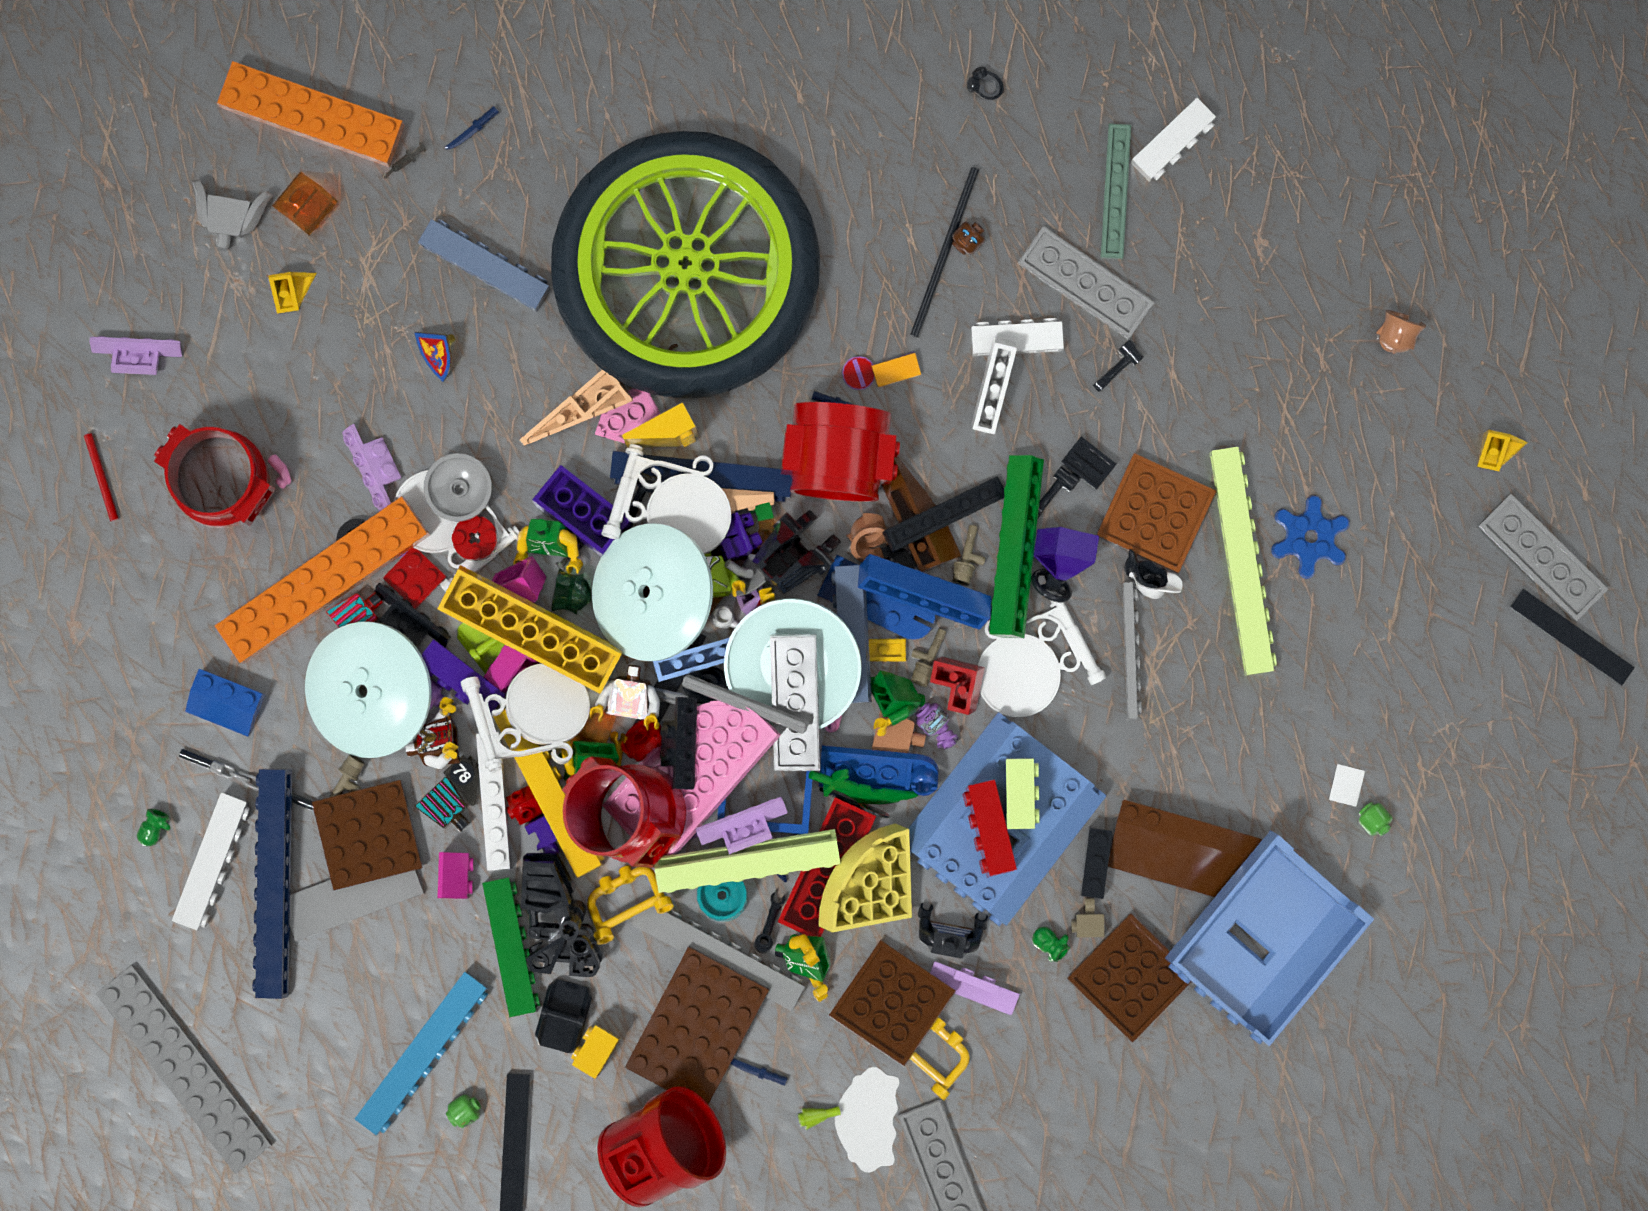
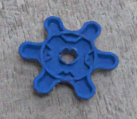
[1271,495,1350,579]

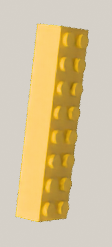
[437,565,622,694]
[493,709,605,878]

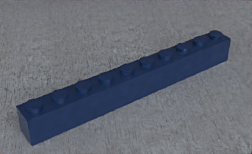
[252,769,292,999]

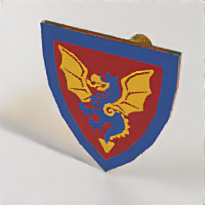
[414,332,456,382]

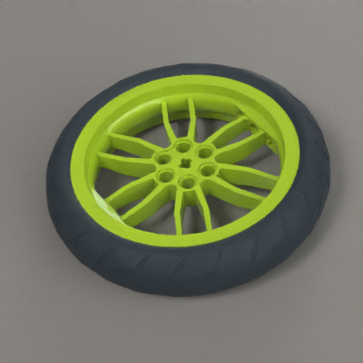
[551,131,820,398]

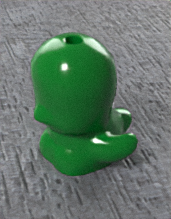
[136,809,171,847]
[1032,926,1070,962]

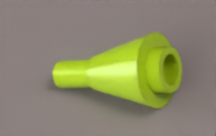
[798,1106,841,1130]

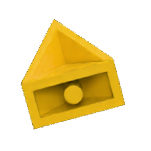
[268,272,317,314]
[1477,430,1528,471]

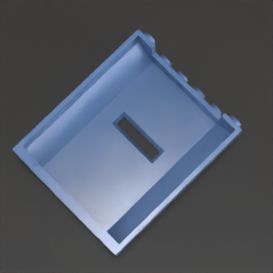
[908,712,1106,927]
[1165,830,1374,1046]

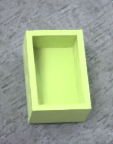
[1006,758,1040,829]

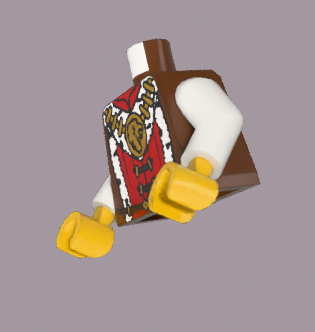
[589,665,660,730]
[405,697,460,769]

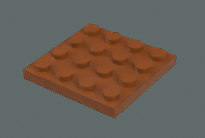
[1096,453,1216,573]

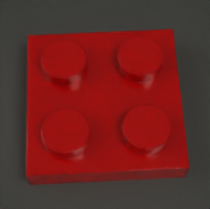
[382,548,447,610]

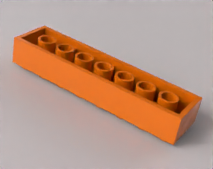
[217,61,405,167]

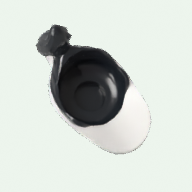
[1124,549,1183,599]

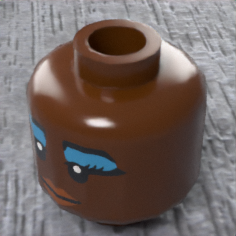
[952,222,985,255]

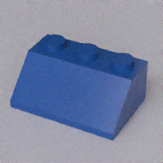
[185,669,265,737]

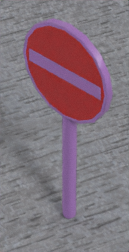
[842,352,914,390]

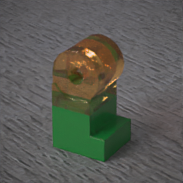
[749,502,775,544]

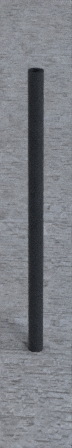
[910,167,979,338]

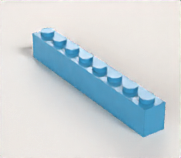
[355,971,488,1135]

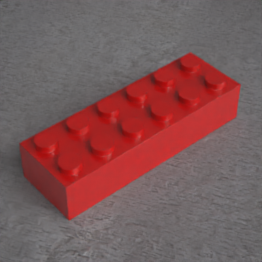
[778,797,876,937]

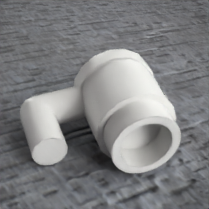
[712,606,739,630]

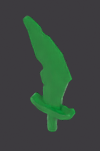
[809,769,918,805]

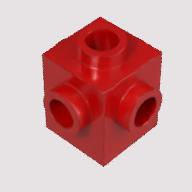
[506,785,543,825]

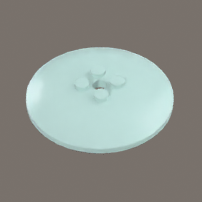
[592,523,713,661]
[724,598,862,729]
[305,621,432,758]

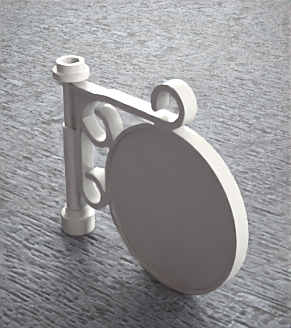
[601,444,731,555]
[394,470,519,592]
[978,595,1107,718]
[461,664,590,772]

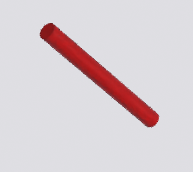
[83,433,119,522]

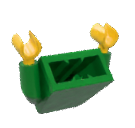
[871,670,925,736]

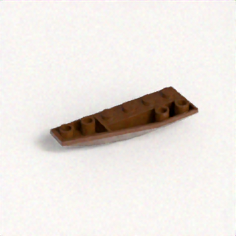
[880,456,961,573]

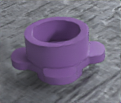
[936,730,959,750]

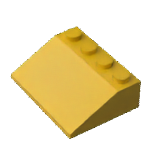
[622,402,698,448]

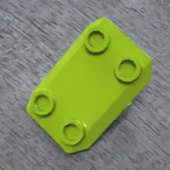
[457,623,505,674]

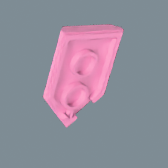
[595,388,661,444]

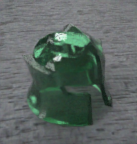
[551,568,592,615]

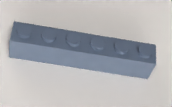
[418,219,550,312]
[831,565,872,703]

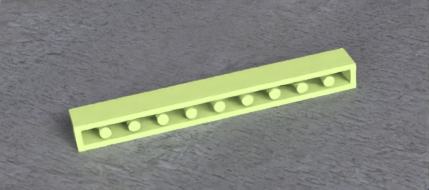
[1210,447,1277,676]

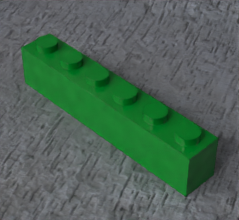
[482,877,541,1018]

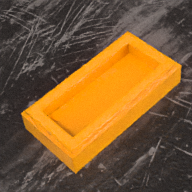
[871,352,921,387]

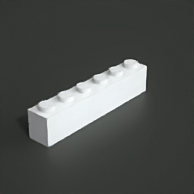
[476,732,512,871]
[172,793,251,931]

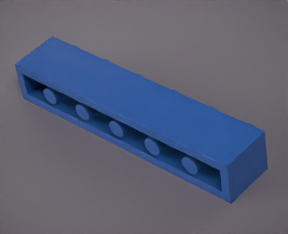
[858,554,992,630]

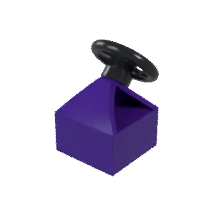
[1031,527,1099,603]

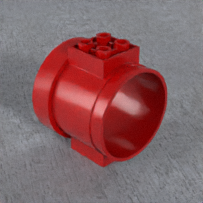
[781,402,900,502]
[154,424,276,528]
[562,756,686,868]
[597,1087,726,1208]

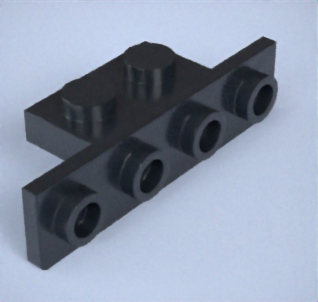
[374,583,451,648]
[660,697,697,790]

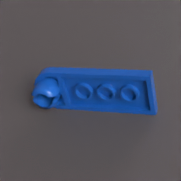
[817,555,936,640]
[818,745,939,796]

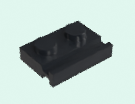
[1060,436,1116,490]

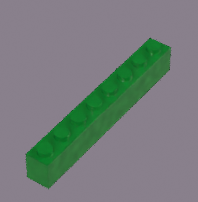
[989,455,1044,639]

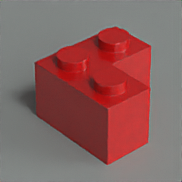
[930,657,985,715]

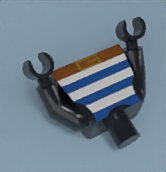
[918,903,988,959]

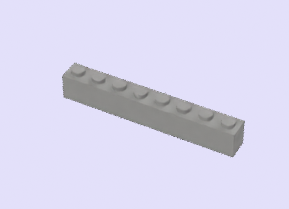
[631,906,805,1011]

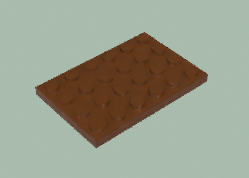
[625,946,769,1105]

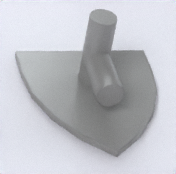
[725,554,766,596]

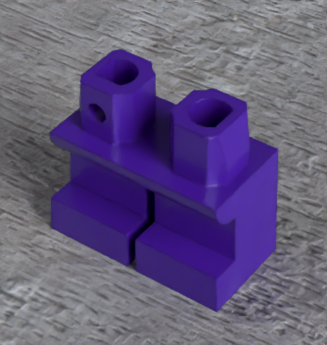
[719,512,762,562]
[524,814,560,854]

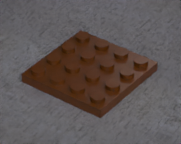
[312,780,423,891]
[1067,913,1191,1043]
[829,940,956,1067]

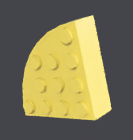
[819,823,912,932]

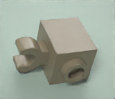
[1071,898,1104,938]

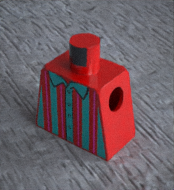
[326,592,383,628]

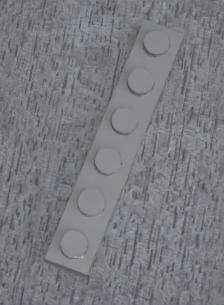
[1122,582,1142,720]

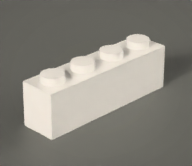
[1131,98,1216,182]
[971,318,1064,356]
[971,337,1017,434]

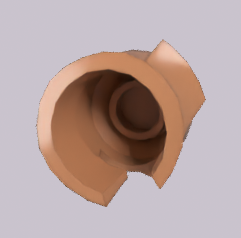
[1376,310,1426,355]
[846,513,888,562]

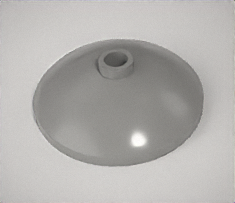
[424,453,492,522]

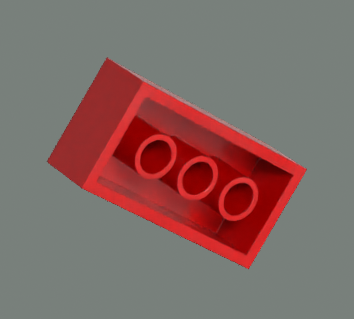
[962,779,1017,878]

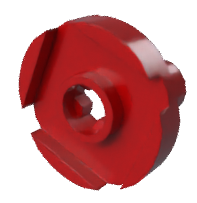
[451,516,498,561]
[621,720,662,762]

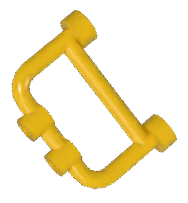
[587,865,674,945]
[910,1018,970,1101]

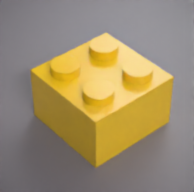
[571,1024,621,1079]

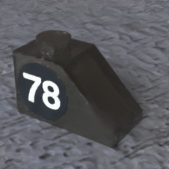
[443,754,480,807]

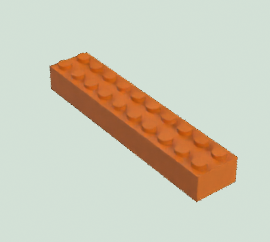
[215,496,430,664]

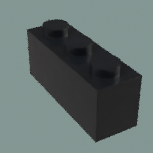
[1079,828,1112,899]

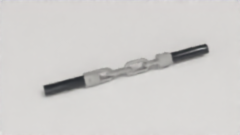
[179,749,314,810]

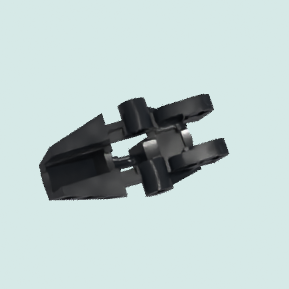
[752,510,841,594]
[521,853,604,977]

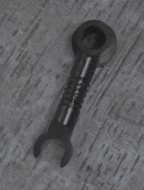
[1093,339,1144,392]
[1038,466,1081,518]
[628,472,662,518]
[754,892,785,954]

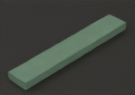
[1100,123,1131,260]

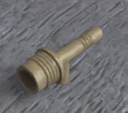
[952,525,985,585]
[911,629,947,687]
[329,754,365,798]

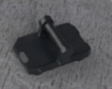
[535,979,592,1054]

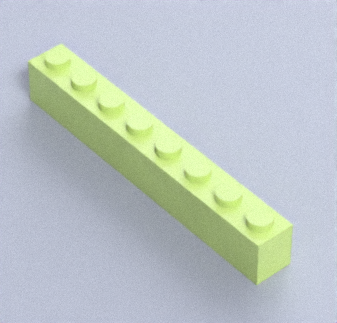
[654,829,840,893]

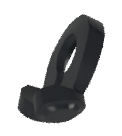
[967,67,1004,100]

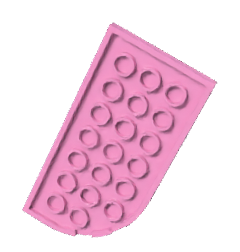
[602,701,781,856]

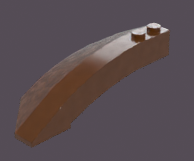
[1108,799,1304,897]

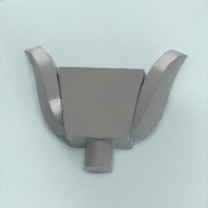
[191,180,274,249]

